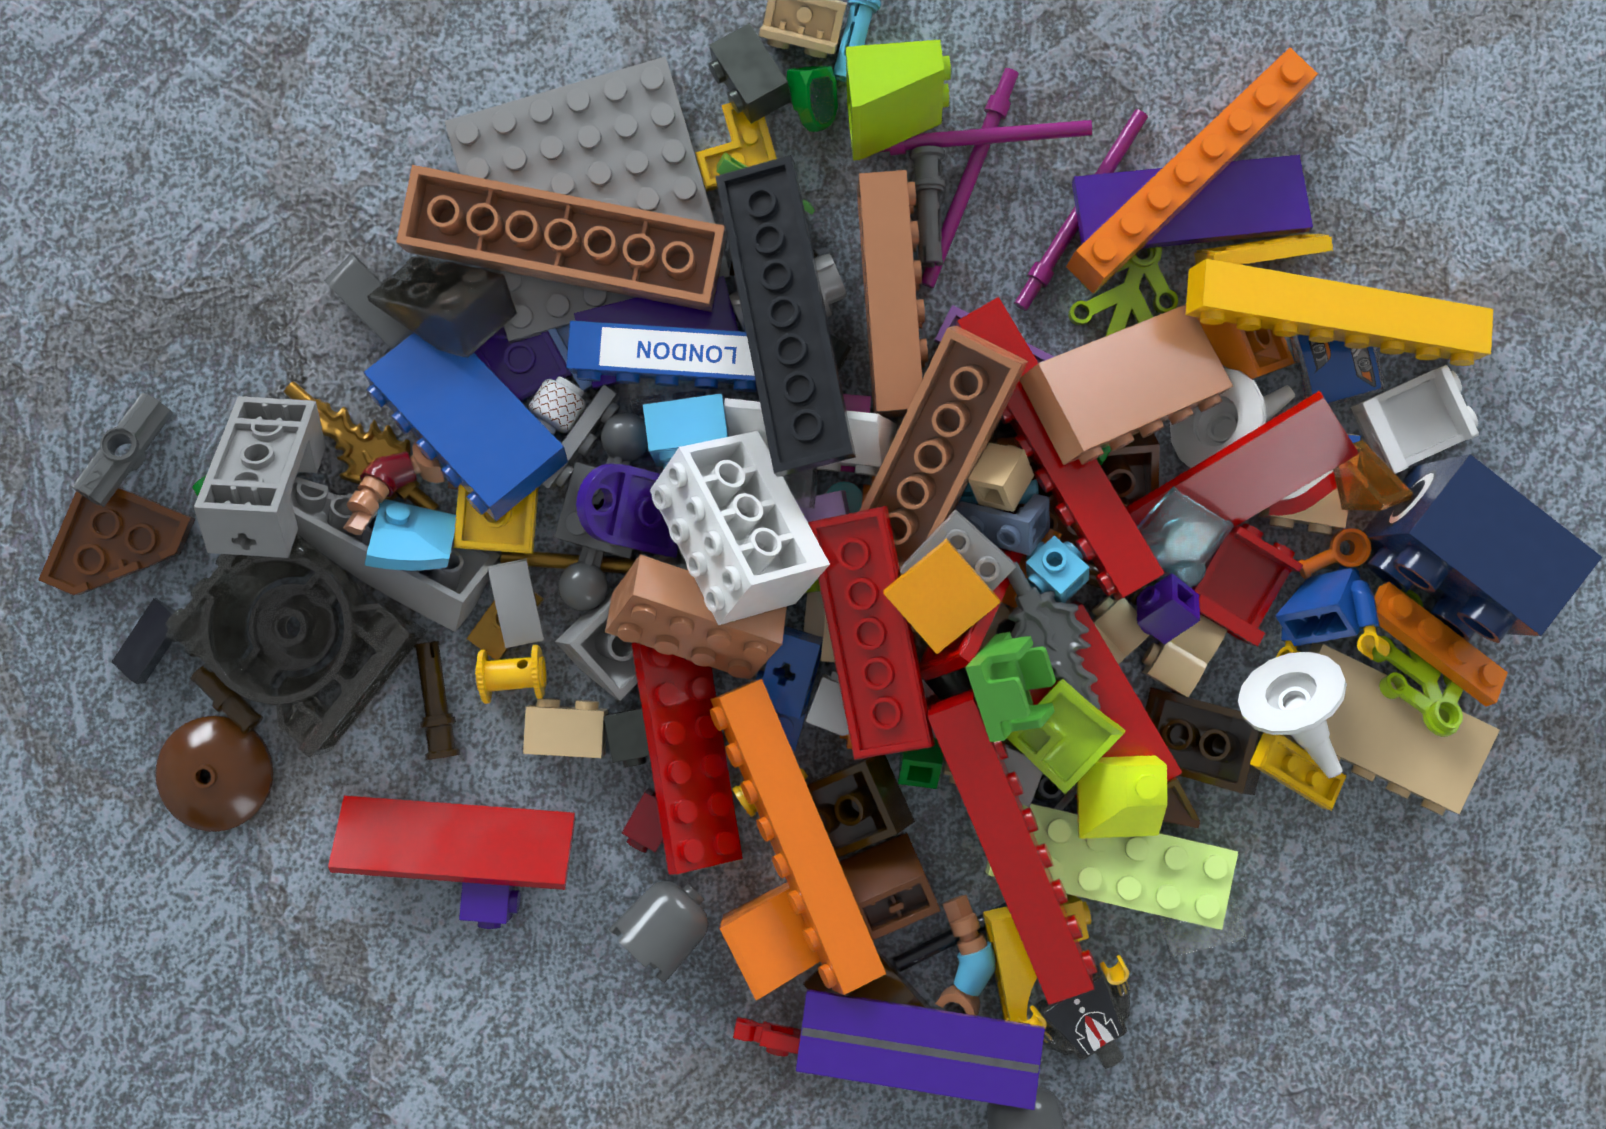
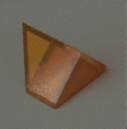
[1333,440,1413,511]

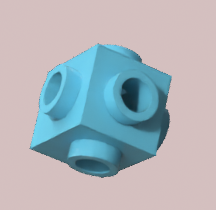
[1026,535,1089,603]

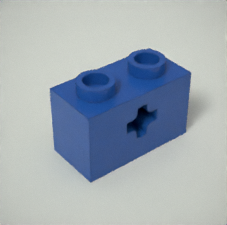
[755,626,823,719]

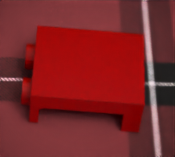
[1190,523,1303,647]

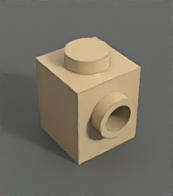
[968,443,1034,512]

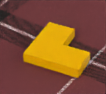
[695,103,777,192]

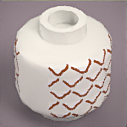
[528,376,586,435]

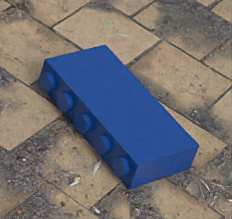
[364,315,568,521]

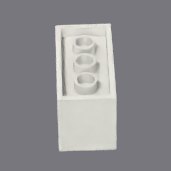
[650,431,830,625]

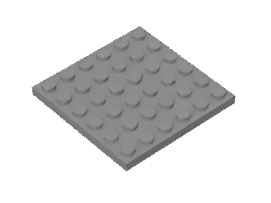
[444,56,731,343]

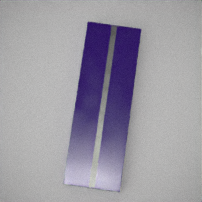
[796,989,1045,1110]

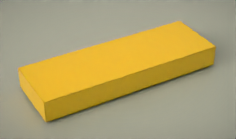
[1250,732,1346,811]

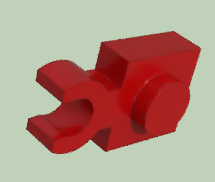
[733,1017,801,1057]

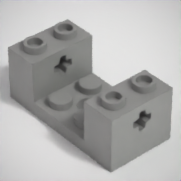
[194,396,326,558]

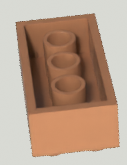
[605,554,787,680]

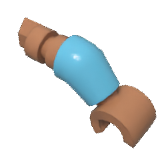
[935,895,996,1016]

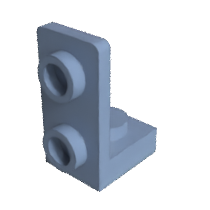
[956,494,1050,556]

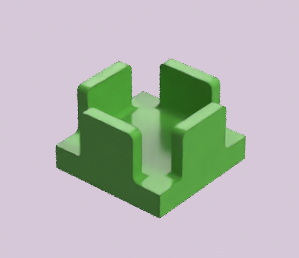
[965,632,1056,742]

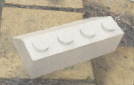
[724,398,897,476]

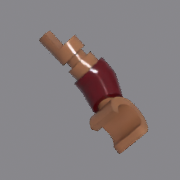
[343,438,445,535]

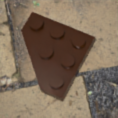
[38,487,195,595]

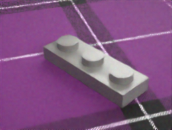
[542,385,620,491]

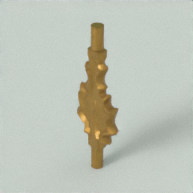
[284,381,440,511]

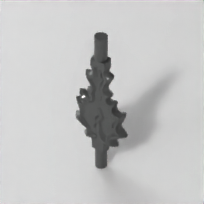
[1007,561,1101,710]

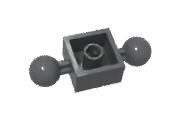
[554,412,648,611]

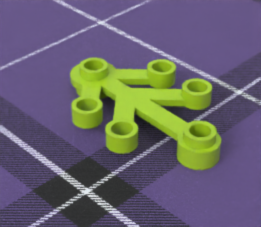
[1068,247,1178,336]
[1372,590,1463,737]

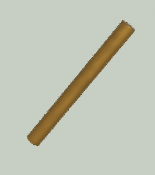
[501,551,636,574]

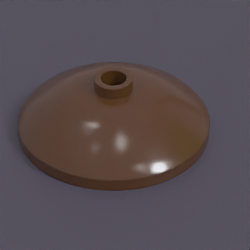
[156,716,273,832]

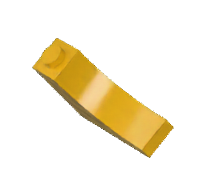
[983,894,1091,1022]

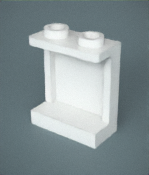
[1351,365,1479,477]

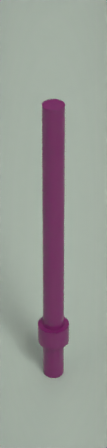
[922,68,1019,288]
[1014,109,1148,311]
[878,120,1092,155]

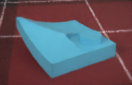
[365,499,456,571]

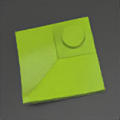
[1007,679,1126,794]

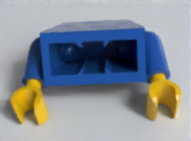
[1275,565,1390,660]

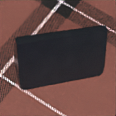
[112,598,187,684]

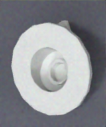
[1170,368,1295,468]
[1238,652,1347,778]

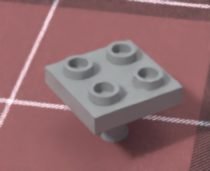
[900,509,1016,591]

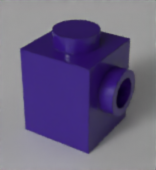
[1136,573,1200,645]
[459,882,521,929]

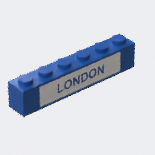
[566,321,757,392]

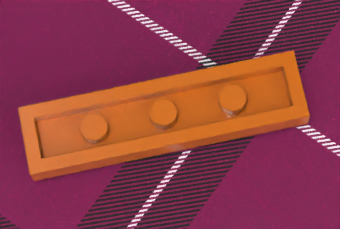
[1374,582,1508,707]

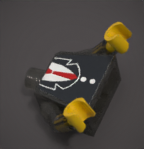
[1017,955,1130,1069]

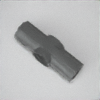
[72,393,173,507]

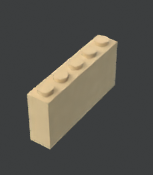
[1283,643,1500,816]

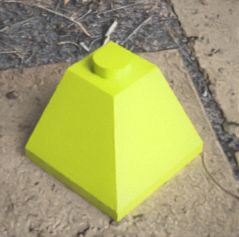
[1077,755,1167,839]

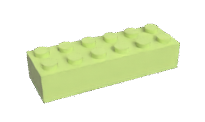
[985,803,1238,930]

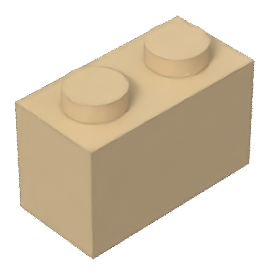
[523,698,608,758]

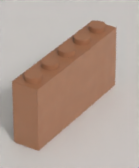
[1020,304,1233,465]

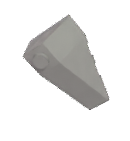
[555,547,681,701]

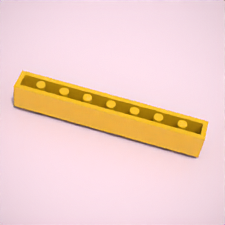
[1185,259,1493,366]

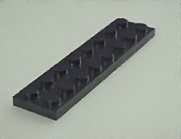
[715,155,856,477]

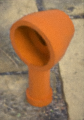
[1298,528,1371,579]

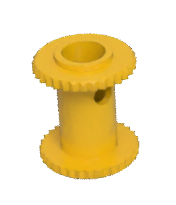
[475,645,547,704]

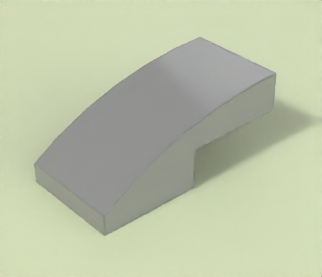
[488,558,544,648]

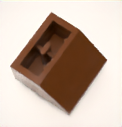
[839,832,941,941]

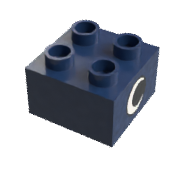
[1363,454,1602,643]

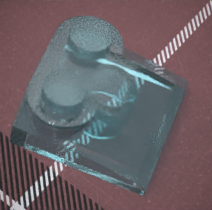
[1137,486,1234,587]

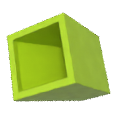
[846,39,951,161]

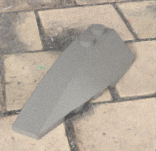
[290,477,501,632]

